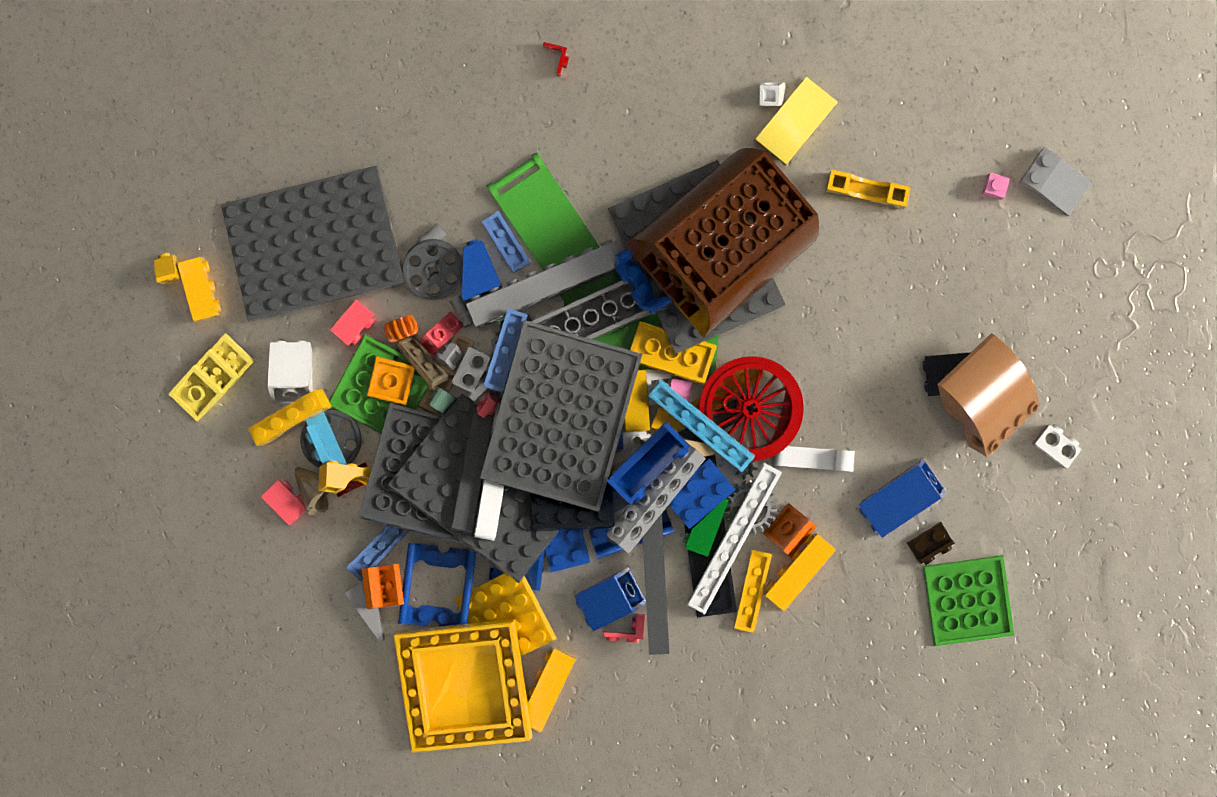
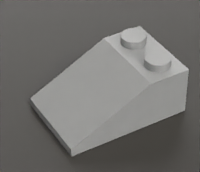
[1019,147,1091,216]

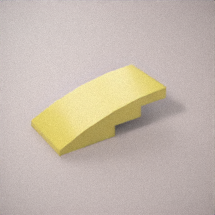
[754,77,838,166]
[169,334,255,422]

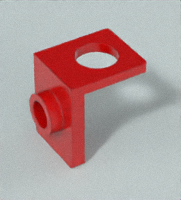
[543,42,569,76]

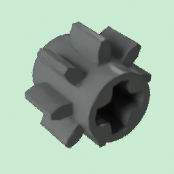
[735,461,758,480]

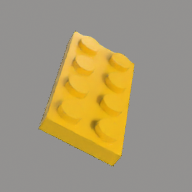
[630,321,717,385]

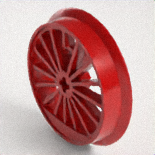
[699,356,804,461]

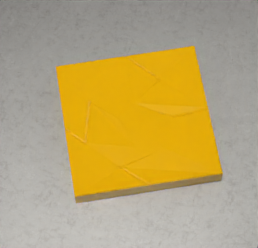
[393,619,533,753]

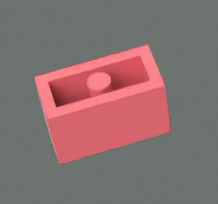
[330,300,376,346]
[261,480,306,525]

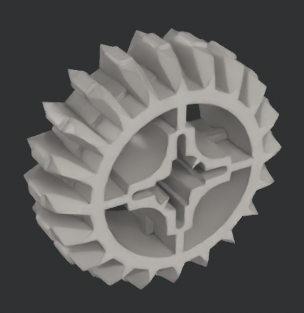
[724,480,777,535]

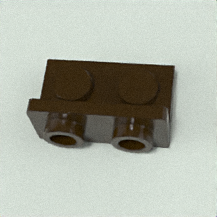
[906,522,955,565]

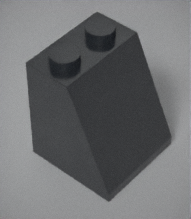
[923,352,971,396]

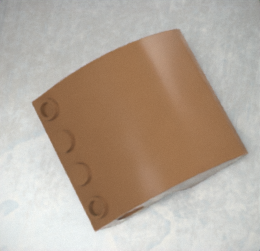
[938,333,1039,457]

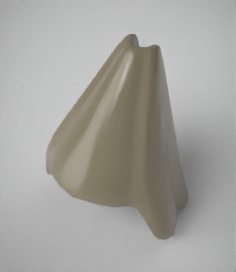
[295,467,329,516]

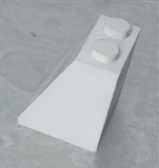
[268,341,312,404]

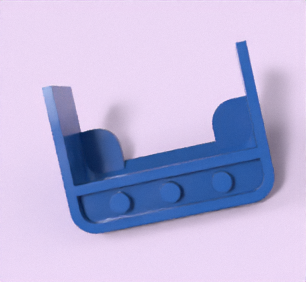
[607,421,690,505]

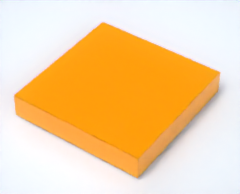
[367,356,415,405]

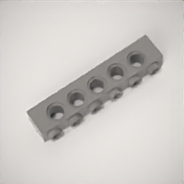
[605,444,706,553]

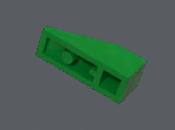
[683,498,729,557]

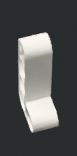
[773,446,855,472]

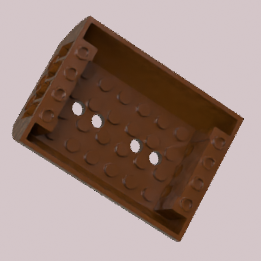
[624,148,819,338]

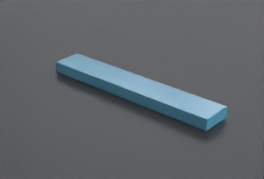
[647,379,755,472]

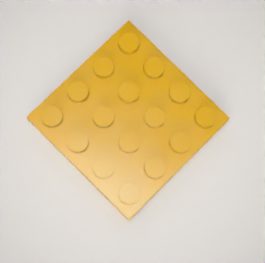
[454,573,557,656]

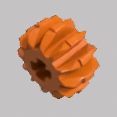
[383,314,418,342]

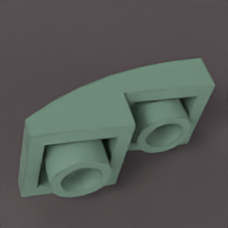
[429,388,458,414]

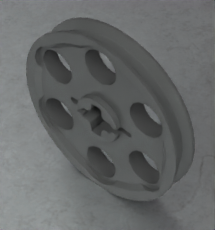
[403,239,463,299]
[300,410,362,468]

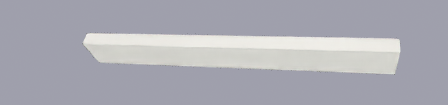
[687,463,782,614]

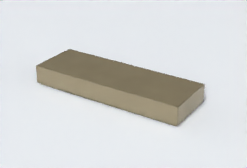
[396,335,448,388]

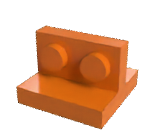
[763,503,817,557]
[362,564,404,609]

